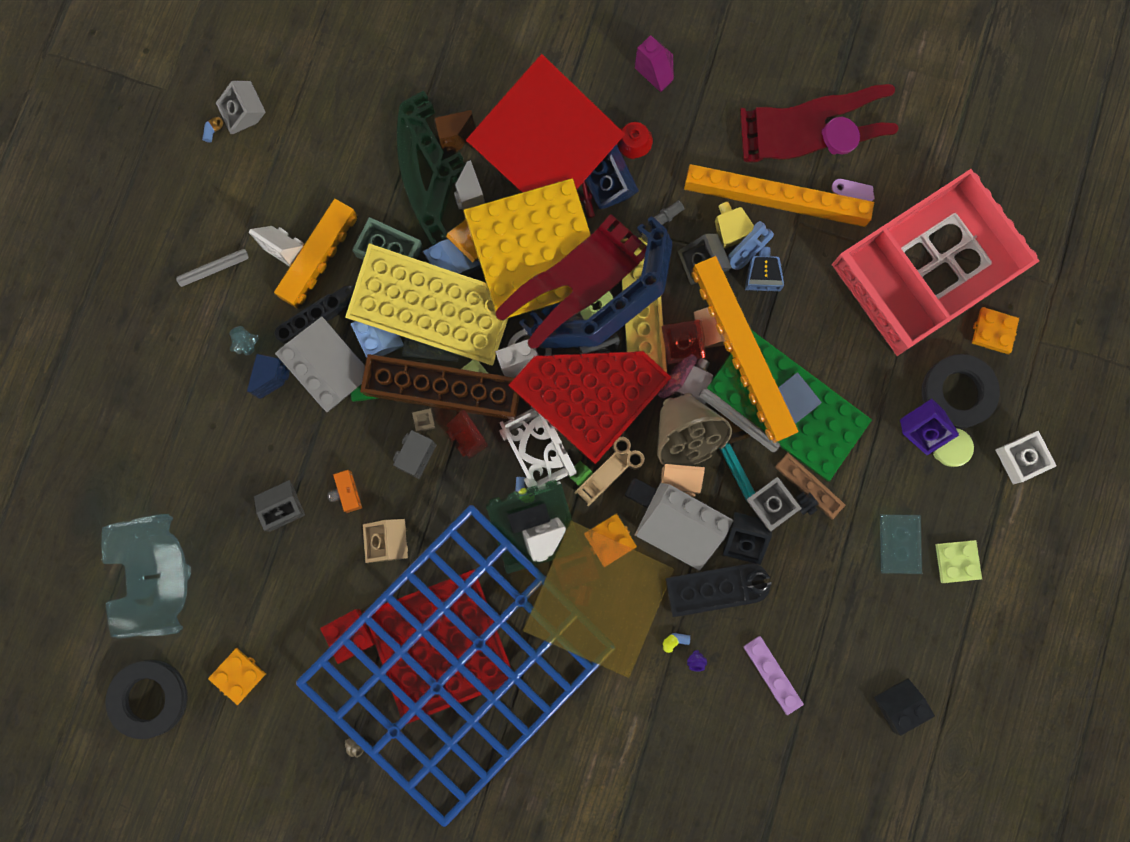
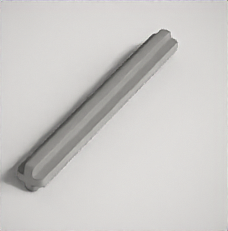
[699,388,780,452]

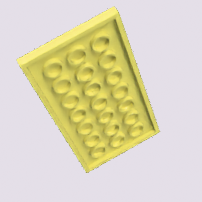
[345,243,508,366]

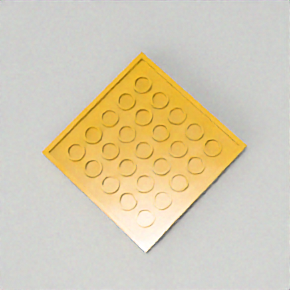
[463,178,591,321]

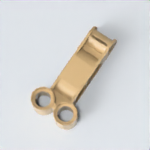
[575,437,644,506]

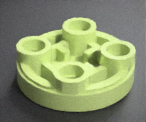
[933,428,974,467]

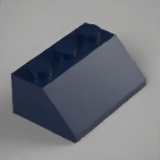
[586,144,639,209]

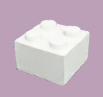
[995,431,1057,484]

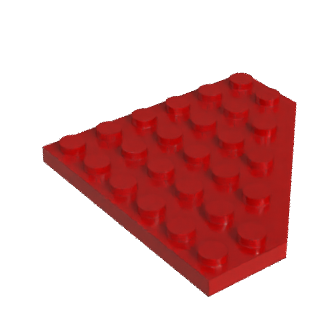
[508,351,672,464]

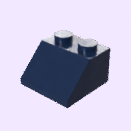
[247,354,290,399]

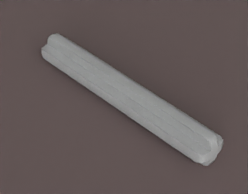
[176,249,249,287]

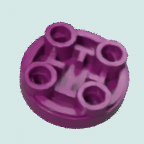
[822,117,860,155]

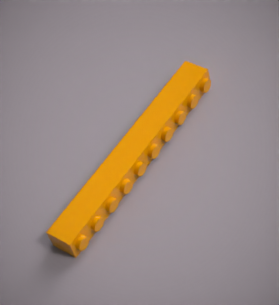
[684,164,874,227]
[691,256,799,444]

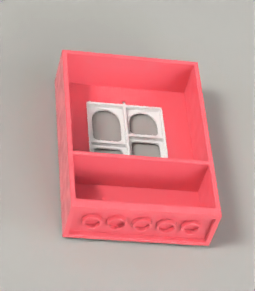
[832,169,1039,356]

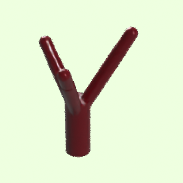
[577,181,595,218]

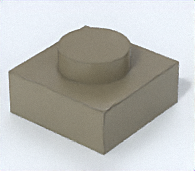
[412,408,435,432]

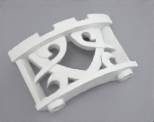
[499,408,577,494]

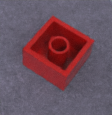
[320,609,375,664]

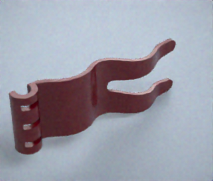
[740,84,898,163]
[495,214,647,349]

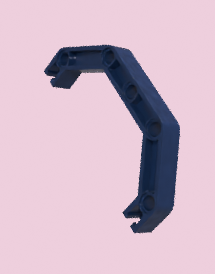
[519,216,672,348]

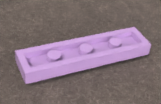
[743,636,804,715]

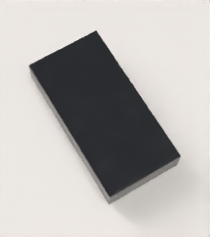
[507,502,550,534]

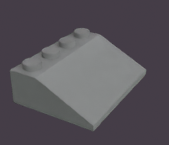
[275,317,365,412]
[635,483,733,570]

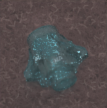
[229,326,259,355]

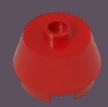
[617,122,653,159]

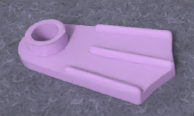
[832,179,874,201]

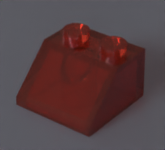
[661,318,706,364]
[446,410,488,459]

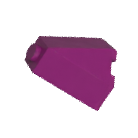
[635,35,674,92]

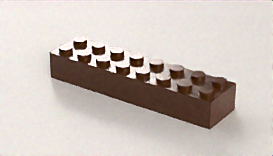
[360,354,519,420]

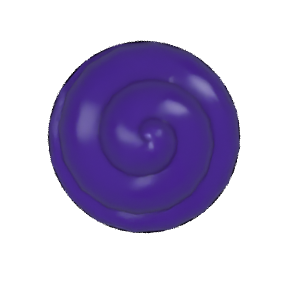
[687,650,707,672]

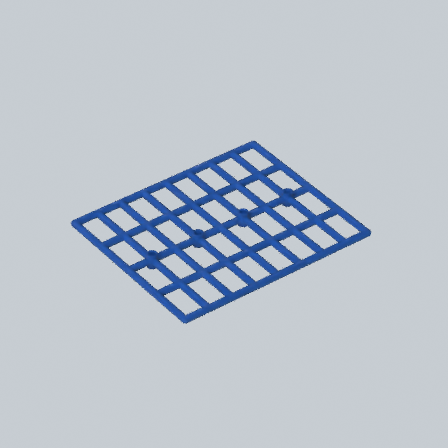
[296,505,616,827]

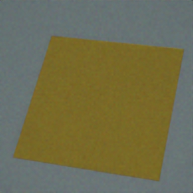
[523,521,674,678]

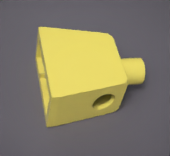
[715,202,754,249]

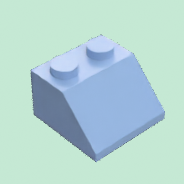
[351,321,404,358]

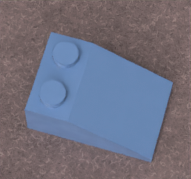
[423,239,481,276]

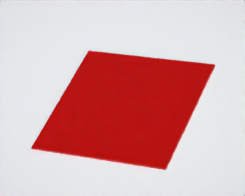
[466,54,625,193]

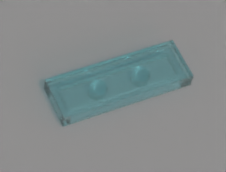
[402,337,460,363]

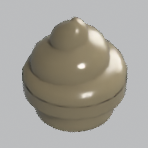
[345,738,364,758]

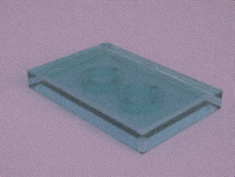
[880,515,922,574]

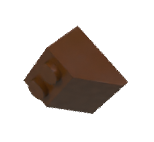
[435,110,475,154]

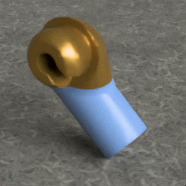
[203,117,223,142]

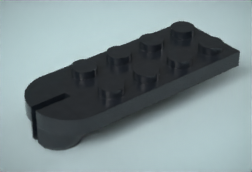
[665,564,772,617]

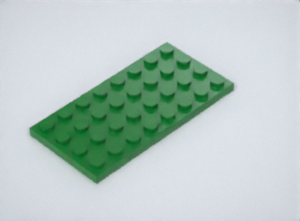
[707,330,872,482]

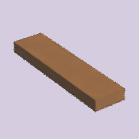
[775,453,846,520]

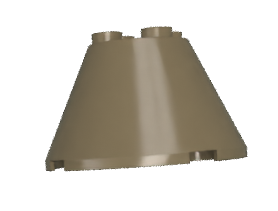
[657,393,732,466]

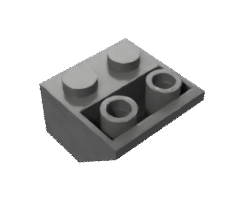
[254,480,305,532]

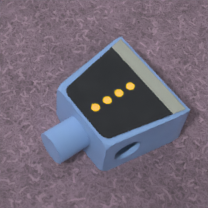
[745,247,784,291]

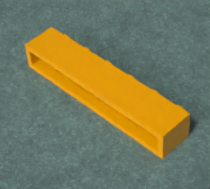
[274,199,357,308]

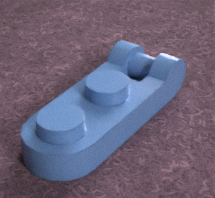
[728,221,774,270]

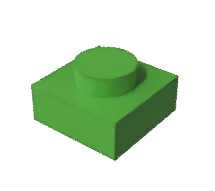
[568,461,593,487]

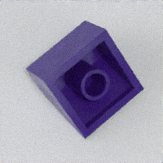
[900,399,959,455]

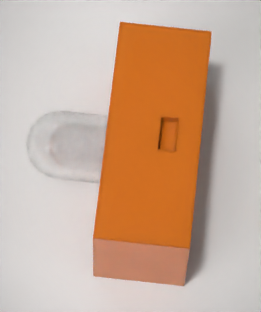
[327,470,362,513]

